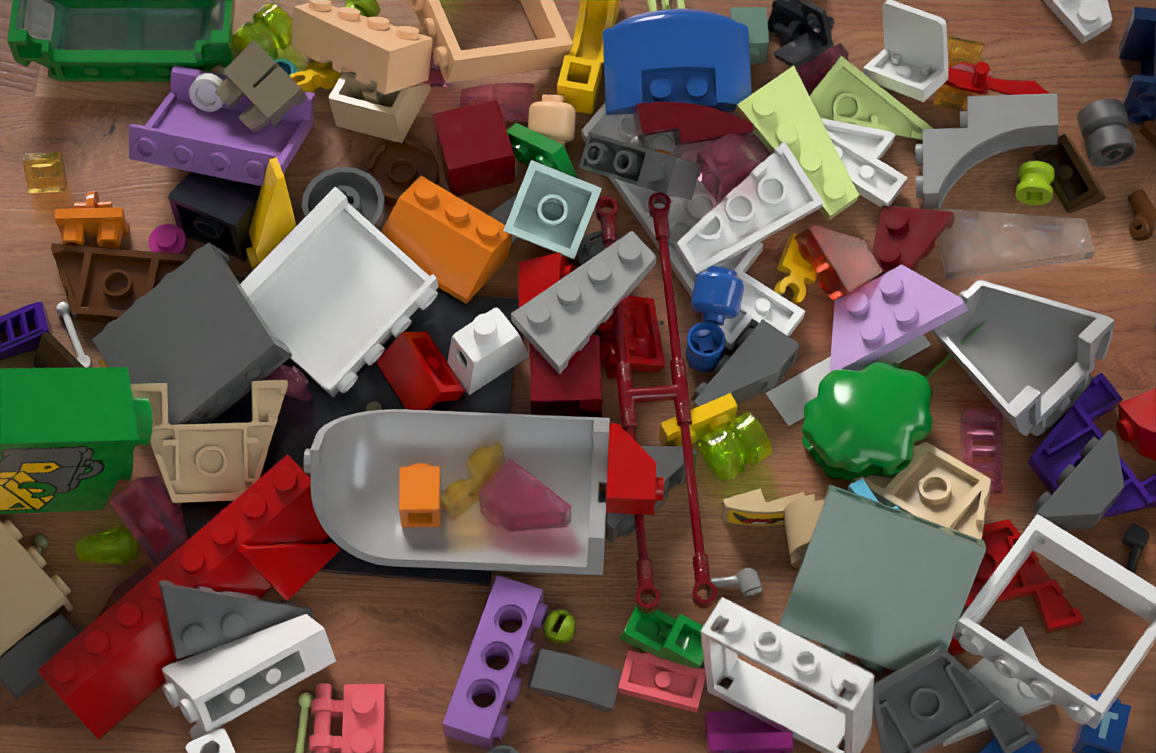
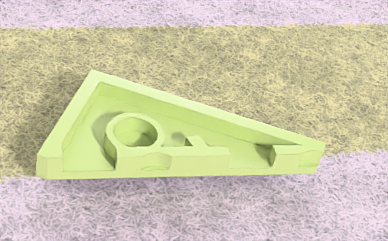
[809,56,933,141]

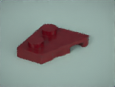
[868,205,955,278]

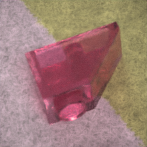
[696,134,771,201]
[479,459,571,532]
[110,476,188,566]

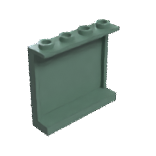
[779,485,986,671]

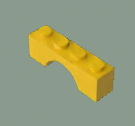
[557,0,621,115]

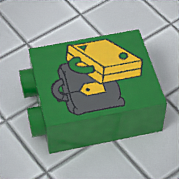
[0,367,153,514]

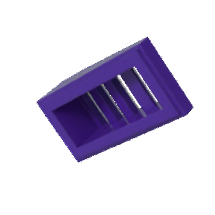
[0,301,52,359]

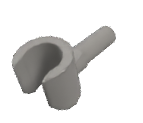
[711,568,762,597]

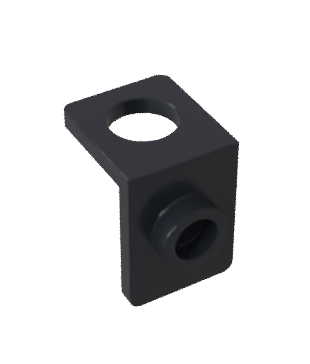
[774,0,834,68]

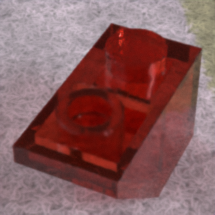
[794,225,883,301]

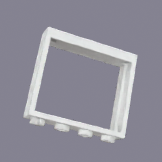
[954,514,1156,729]
[701,597,874,753]

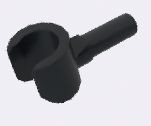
[1122,523,1150,574]

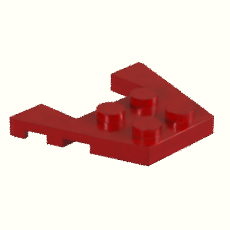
[947,519,1084,656]

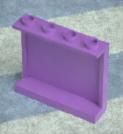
[129,65,315,186]

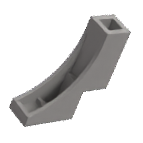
[916,93,1058,210]

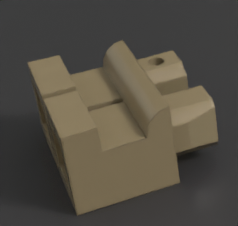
[215,40,308,133]

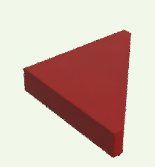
[237,542,341,601]

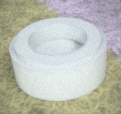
[189,73,224,112]

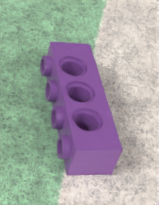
[442,575,548,750]

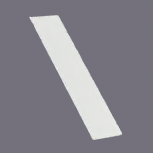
[766,335,931,426]

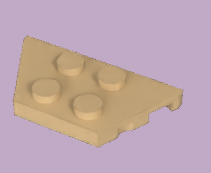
[850,442,991,540]

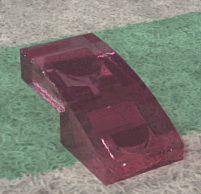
[459,83,534,122]

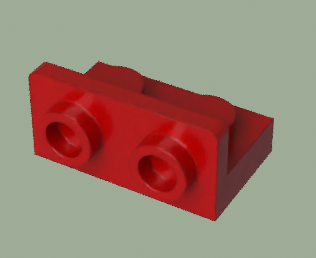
[598,296,665,378]

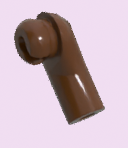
[1127,189,1156,241]

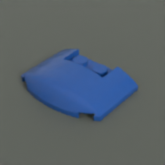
[603,9,752,115]

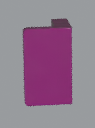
[705,711,793,753]

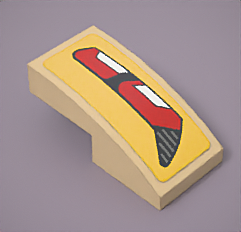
[721,489,805,527]

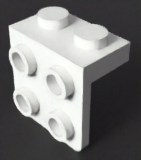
[863,0,949,102]

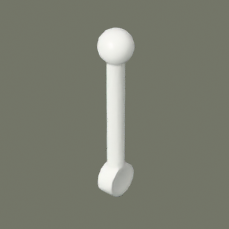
[56,302,92,368]

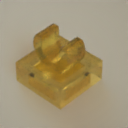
[23,152,67,193]

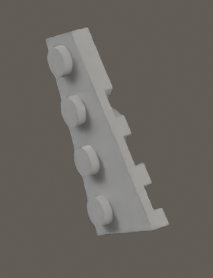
[511,231,656,375]

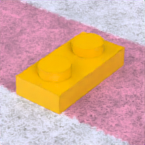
[659,393,738,446]

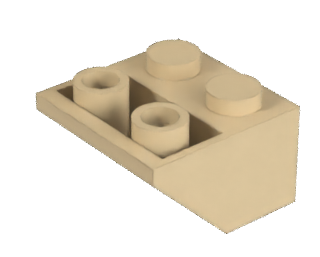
[328,72,431,143]

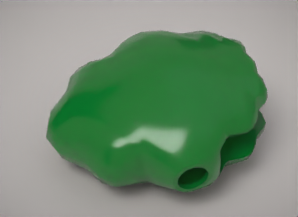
[802,362,933,482]

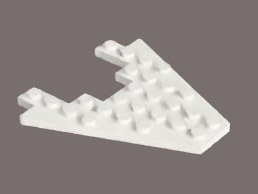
[581,103,908,351]

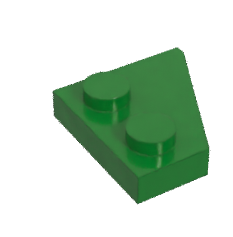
[507,123,579,179]

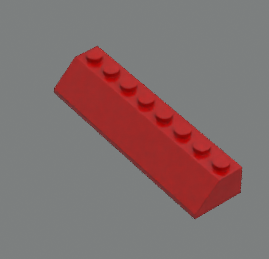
[37,454,330,740]

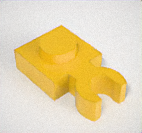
[289,61,342,93]
[774,233,827,305]

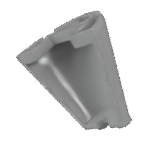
[930,279,1115,436]

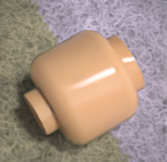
[528,94,576,147]

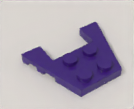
[1028,372,1156,519]

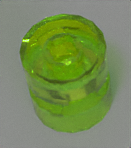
[232,2,293,60]
[699,412,773,482]

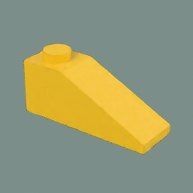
[246,157,296,270]

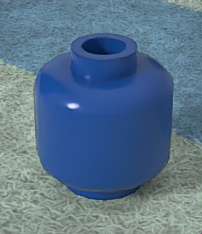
[691,266,744,325]

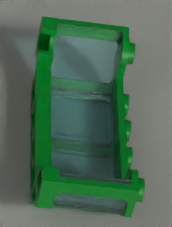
[7,0,235,82]

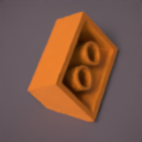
[381,176,513,304]

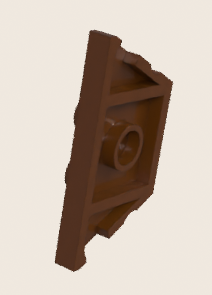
[51,243,191,323]

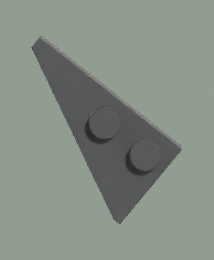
[158,580,314,659]

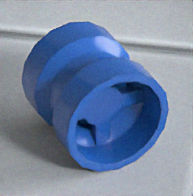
[685,322,725,373]

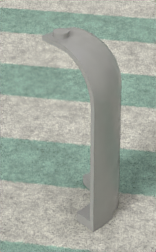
[304,409,610,575]

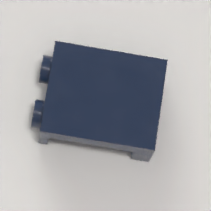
[1119,7,1156,124]

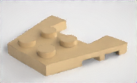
[131,380,288,503]

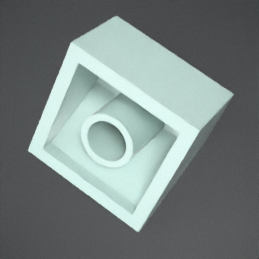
[503,160,602,259]

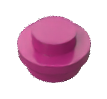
[148,224,187,254]

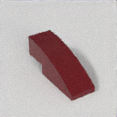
[632,102,754,146]

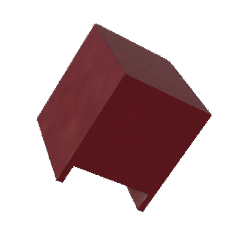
[433,100,516,196]
[529,335,602,418]

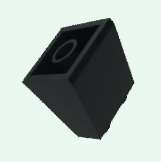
[168,172,262,261]

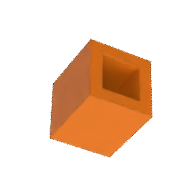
[399,463,442,528]

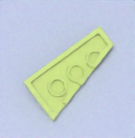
[735,66,859,221]

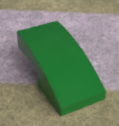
[619,601,704,669]

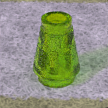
[76,525,139,565]

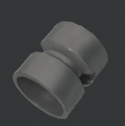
[1077,99,1137,168]

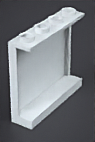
[240,187,438,397]

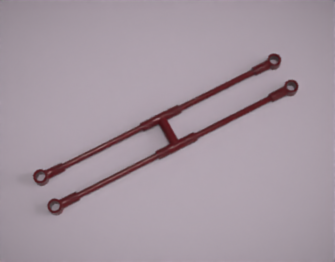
[595,192,717,613]

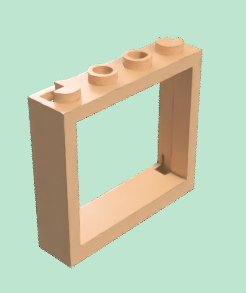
[408,0,573,83]

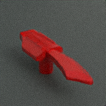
[944,62,1050,95]

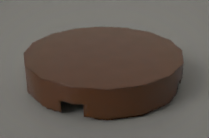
[366,139,439,207]

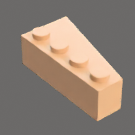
[291,0,433,95]

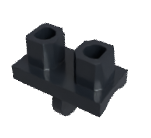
[767,0,834,58]

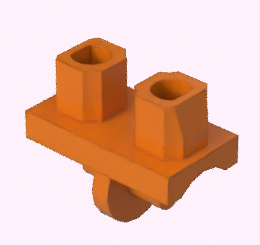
[54,191,129,249]

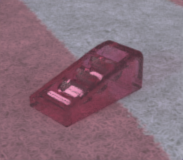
[960,409,1003,494]

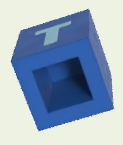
[1071,693,1131,753]

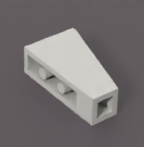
[162,614,336,733]

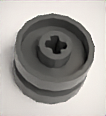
[302,167,388,232]

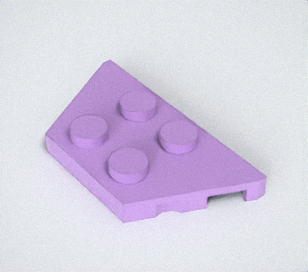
[830,265,968,371]

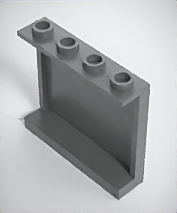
[92,242,293,425]

